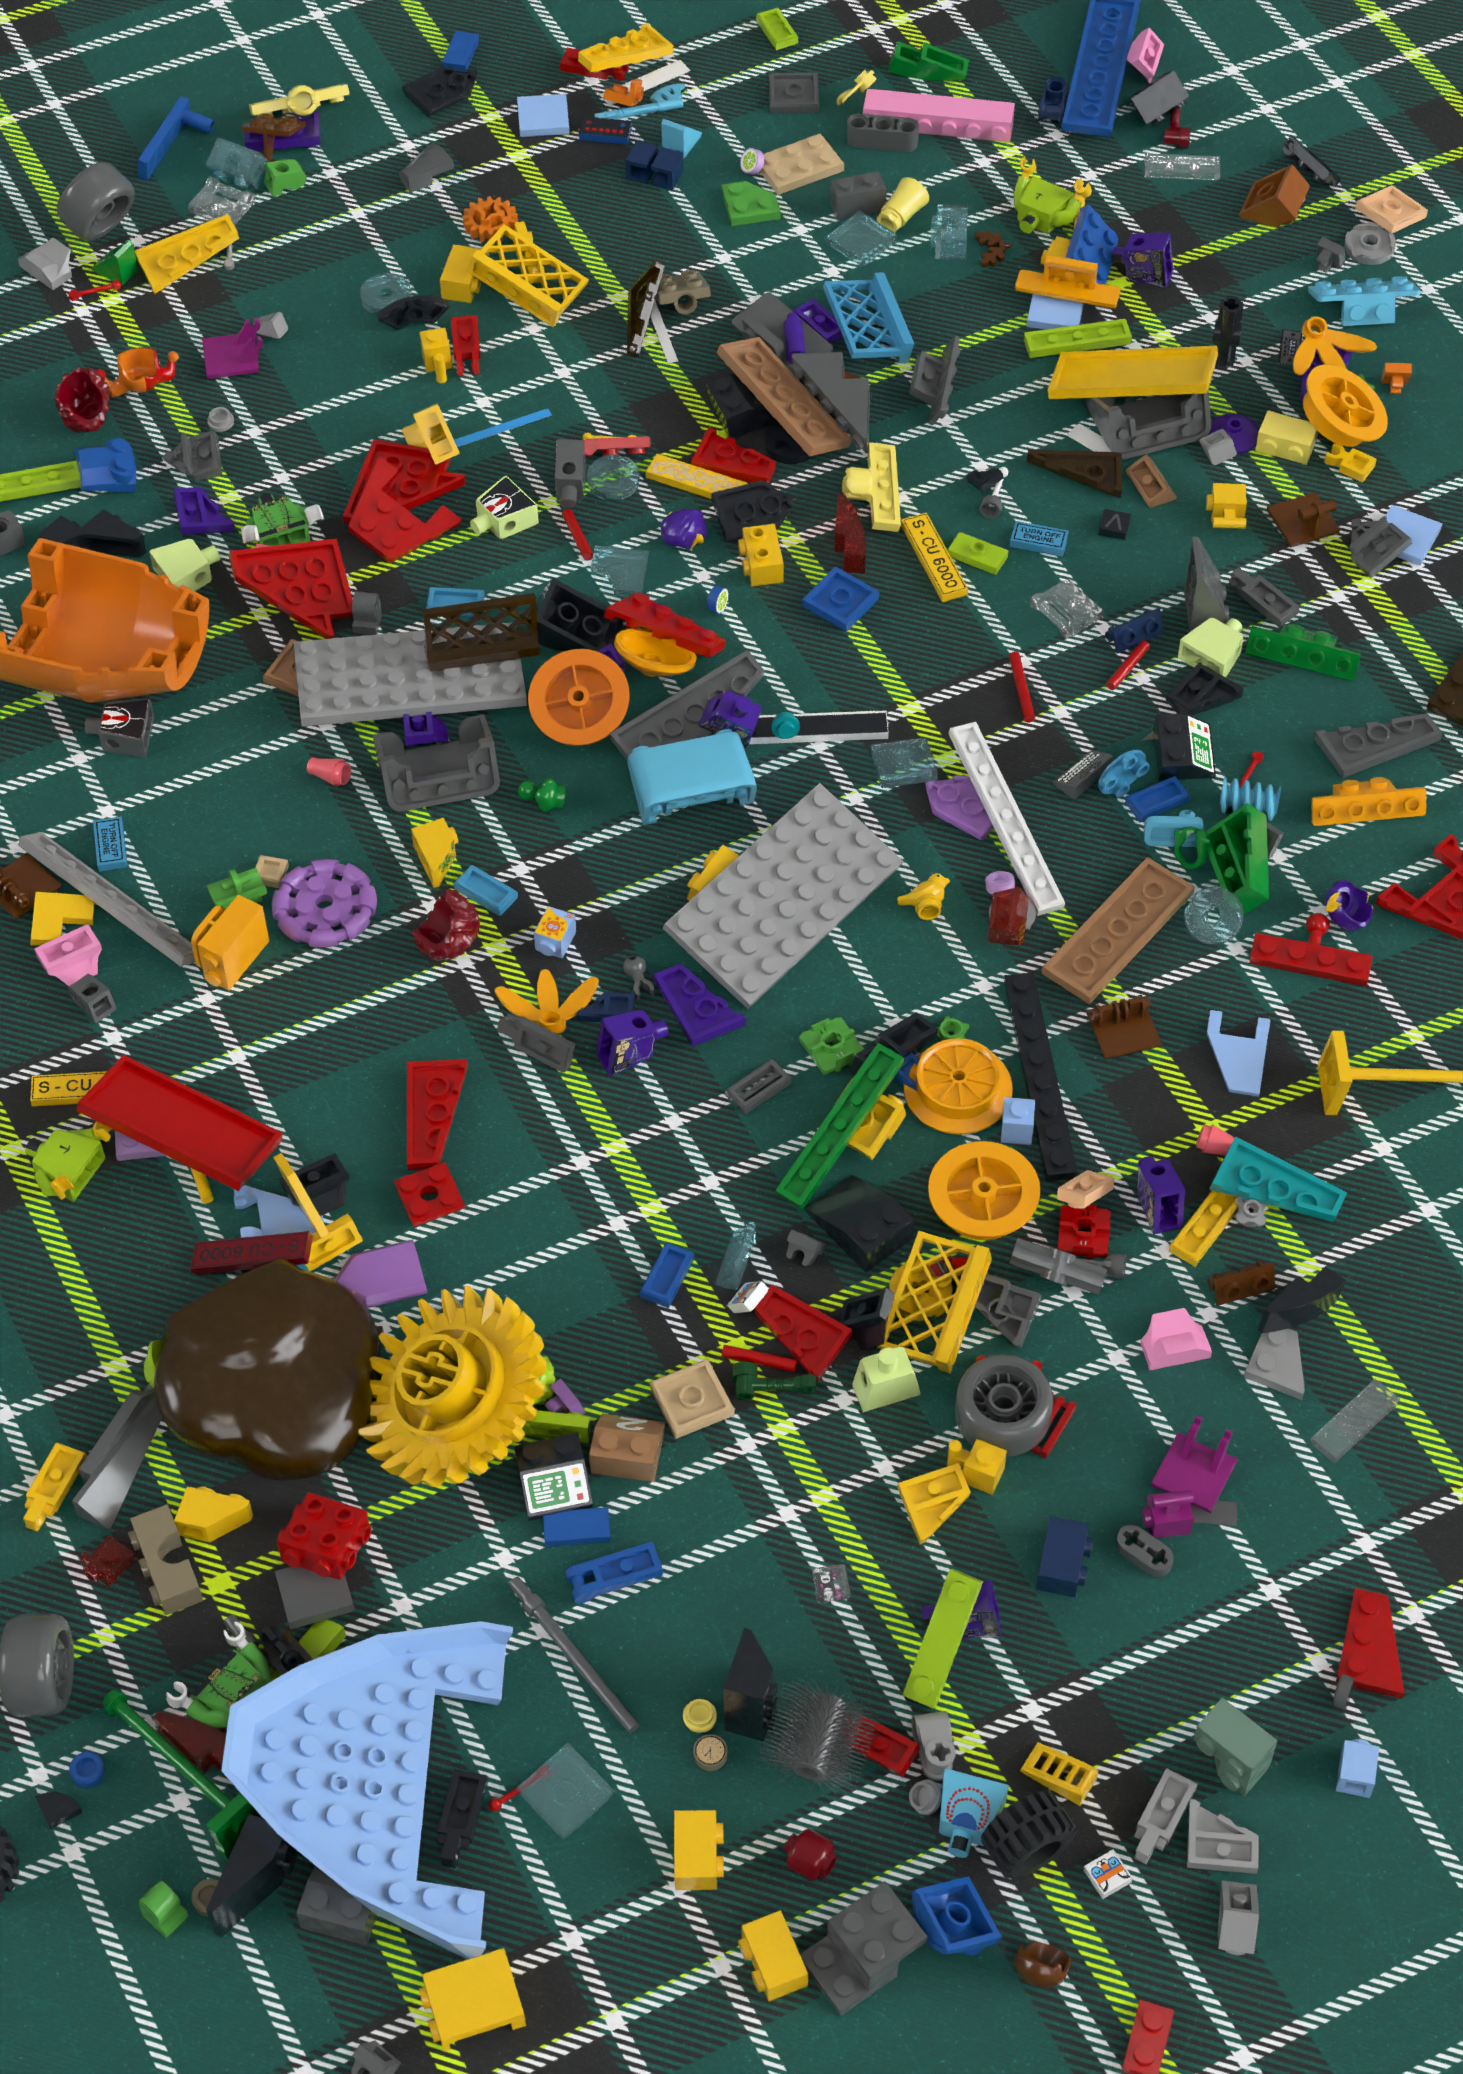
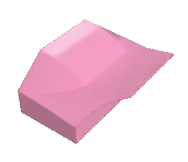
[1126,28,1164,83]
[34,924,102,986]
[1140,1308,1212,1370]

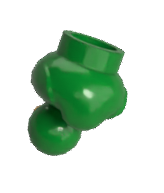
[518,778,566,813]

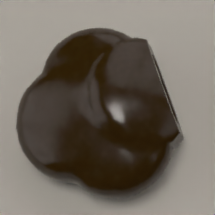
[154,1258,379,1480]

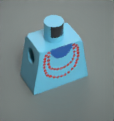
[939,1768,1009,1858]

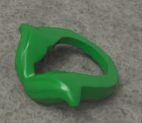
[1174,826,1210,869]

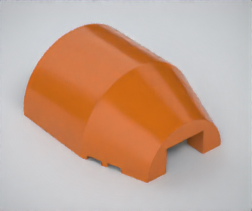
[0,538,209,703]

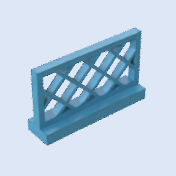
[823,272,914,363]

